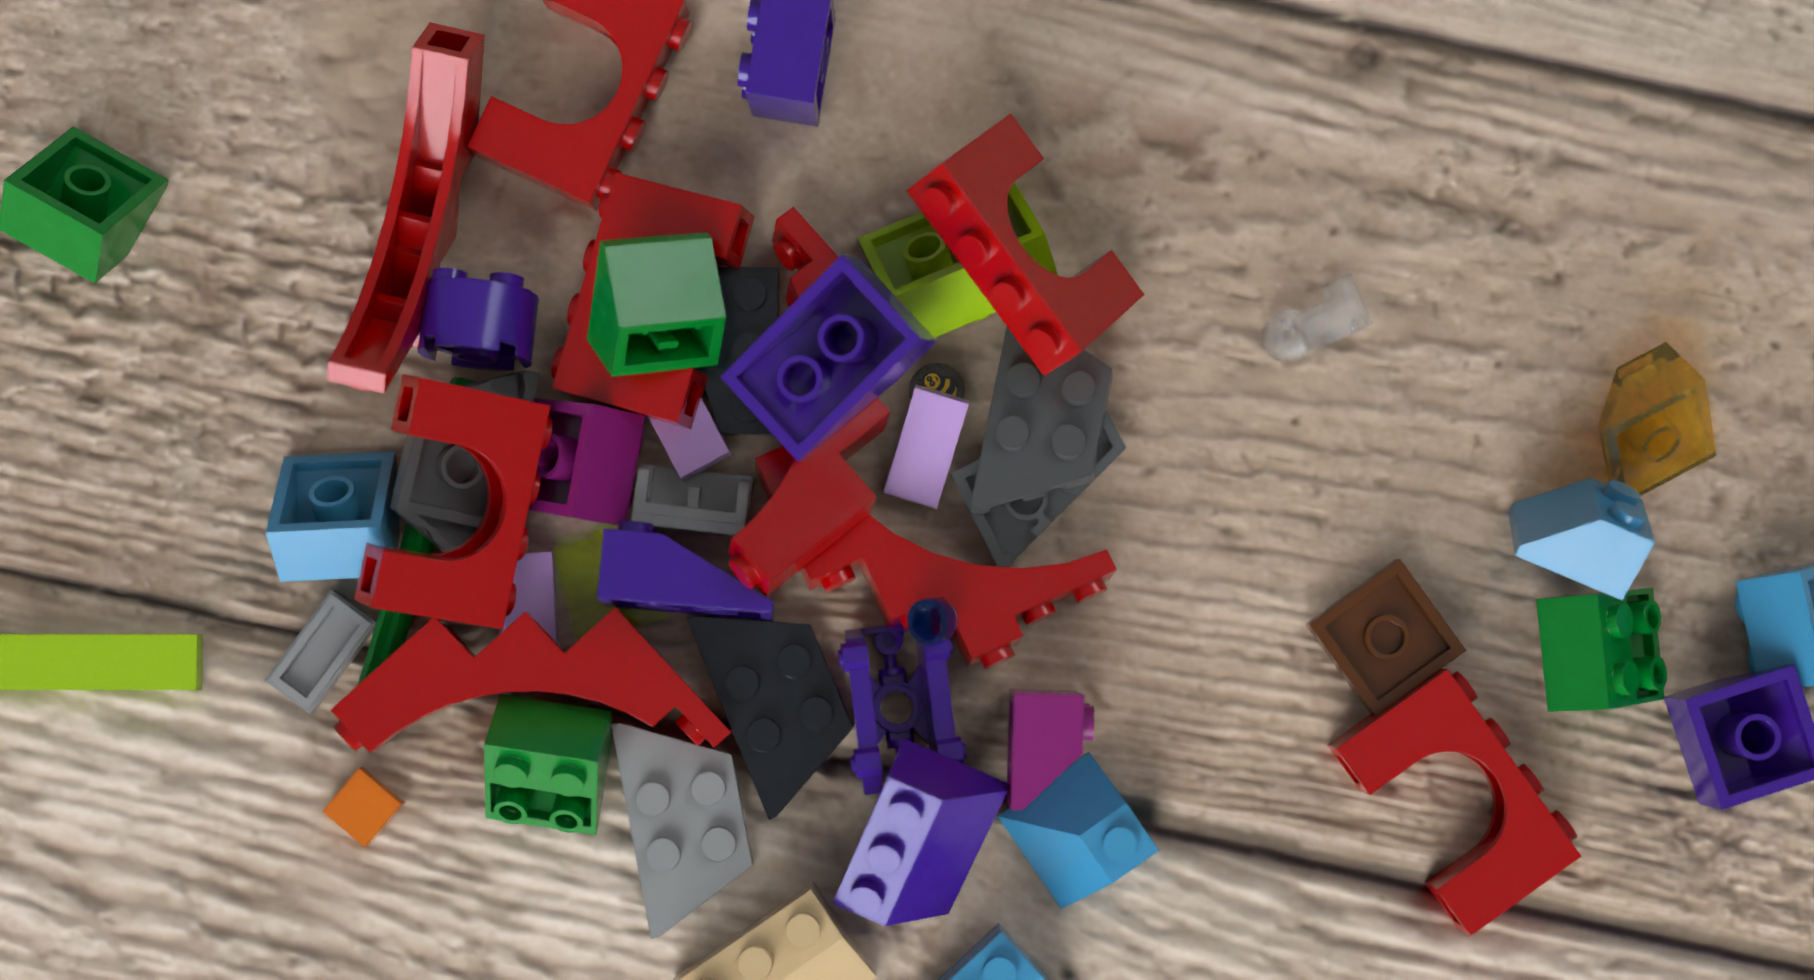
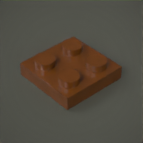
[1306,559,1467,716]

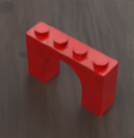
[467,0,693,212]
[906,113,1145,376]
[551,172,755,429]
[354,374,552,629]
[1327,669,1582,936]

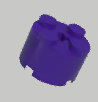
[417,268,539,371]

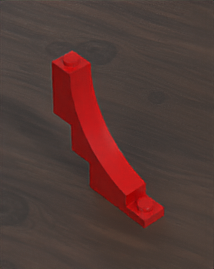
[729,207,891,597]
[330,607,731,753]

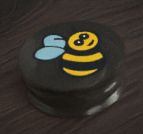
[909,363,965,401]

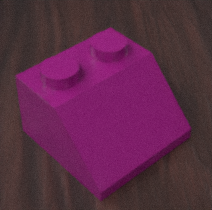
[529,398,645,525]
[1006,689,1094,810]

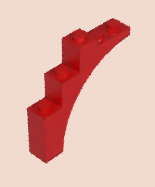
[327,22,485,393]
[755,446,1117,669]

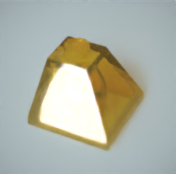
[1598,342,1717,496]

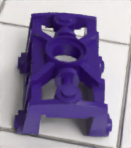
[837,620,967,795]

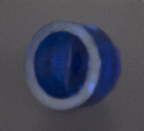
[907,597,958,645]

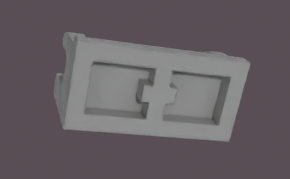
[631,464,754,536]

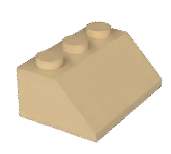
[673,882,876,980]

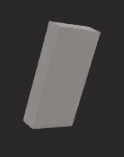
[265,590,377,714]

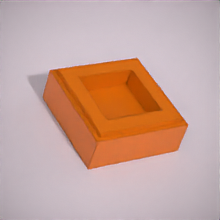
[322,767,405,847]

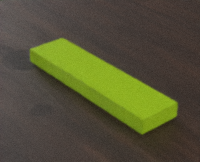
[0,634,203,690]

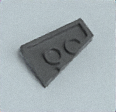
[950,410,1126,567]

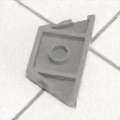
[612,722,754,939]

